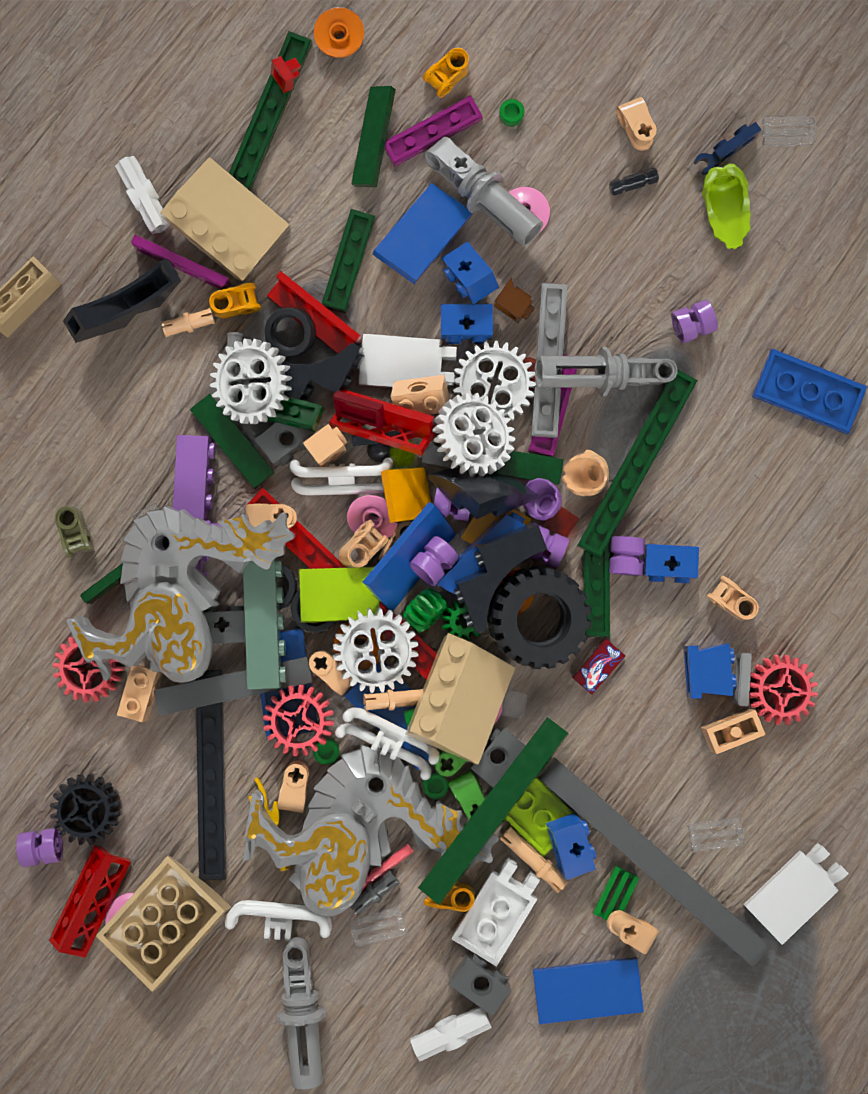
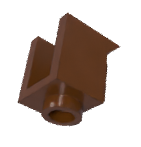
[494,277,535,323]

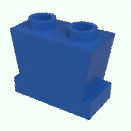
[683,643,737,699]

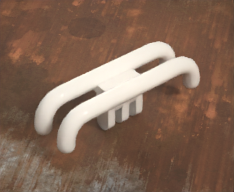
[290,457,393,495]
[335,707,440,780]
[225,900,332,941]

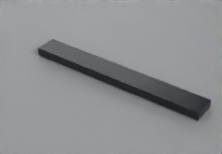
[196,670,226,880]

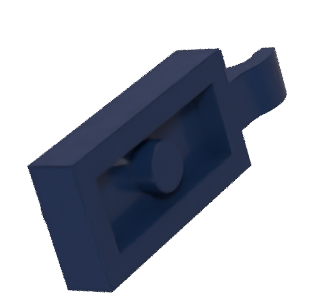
[693,122,762,175]

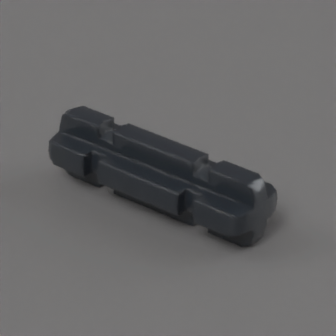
[609,168,659,196]

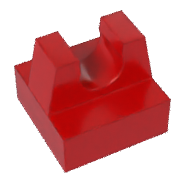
[271,56,301,93]

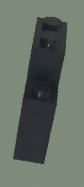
[63,259,181,343]
[253,343,365,401]
[453,522,547,633]

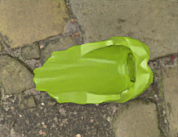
[702,164,751,250]

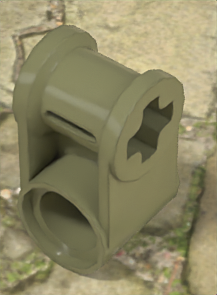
[55,506,94,558]

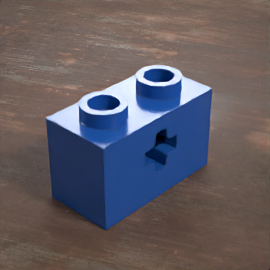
[442,241,499,304]
[441,304,493,344]
[643,544,699,584]
[546,813,597,880]

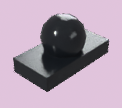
[351,430,400,463]

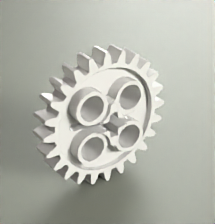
[210,339,292,424]
[453,341,536,422]
[433,393,515,477]
[333,607,419,693]

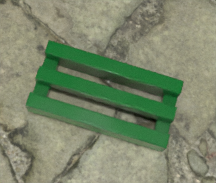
[592,865,639,921]

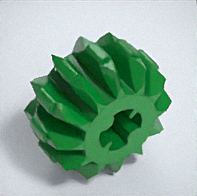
[403,588,447,633]
[441,600,480,642]

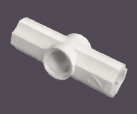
[115,156,170,234]
[410,1006,492,1061]

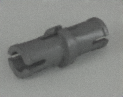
[350,870,400,915]

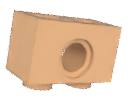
[391,375,449,415]
[303,424,347,467]
[117,664,162,722]
[701,708,765,754]

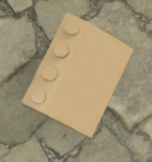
[160,157,290,284]
[405,633,515,765]
[96,856,232,992]

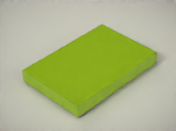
[299,567,379,623]
[505,777,573,857]

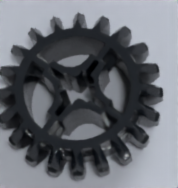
[50,773,122,845]

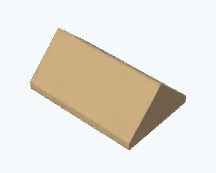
[0,256,62,337]

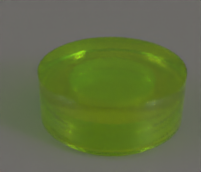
[390,441,415,467]

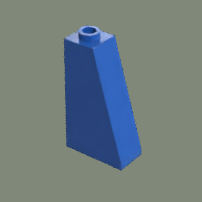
[437,512,525,594]

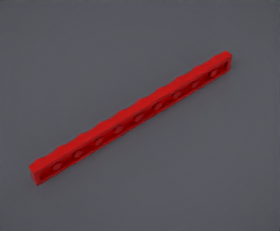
[245,488,437,680]

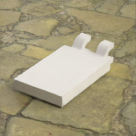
[359,334,457,389]
[744,843,849,945]
[452,857,540,967]

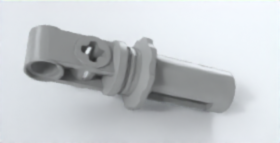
[424,137,543,247]
[535,347,677,396]
[276,937,327,1089]

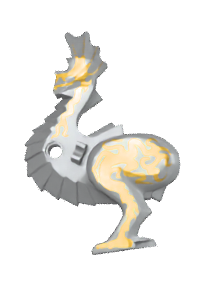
[66,506,295,683]
[243,745,498,917]

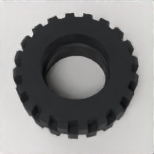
[487,566,592,669]

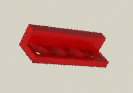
[267,271,362,354]
[329,389,436,456]
[49,845,131,958]

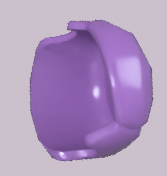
[523,478,562,521]

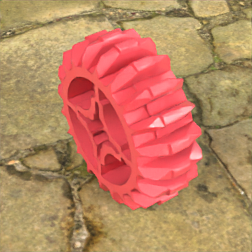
[52,637,124,702]
[749,655,818,725]
[263,685,334,756]

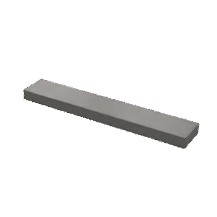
[531,283,568,438]

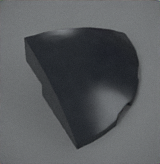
[429,468,538,519]

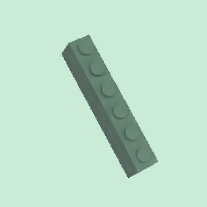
[243,557,287,690]

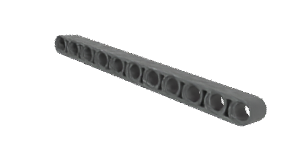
[538,757,771,968]

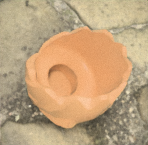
[562,450,609,496]

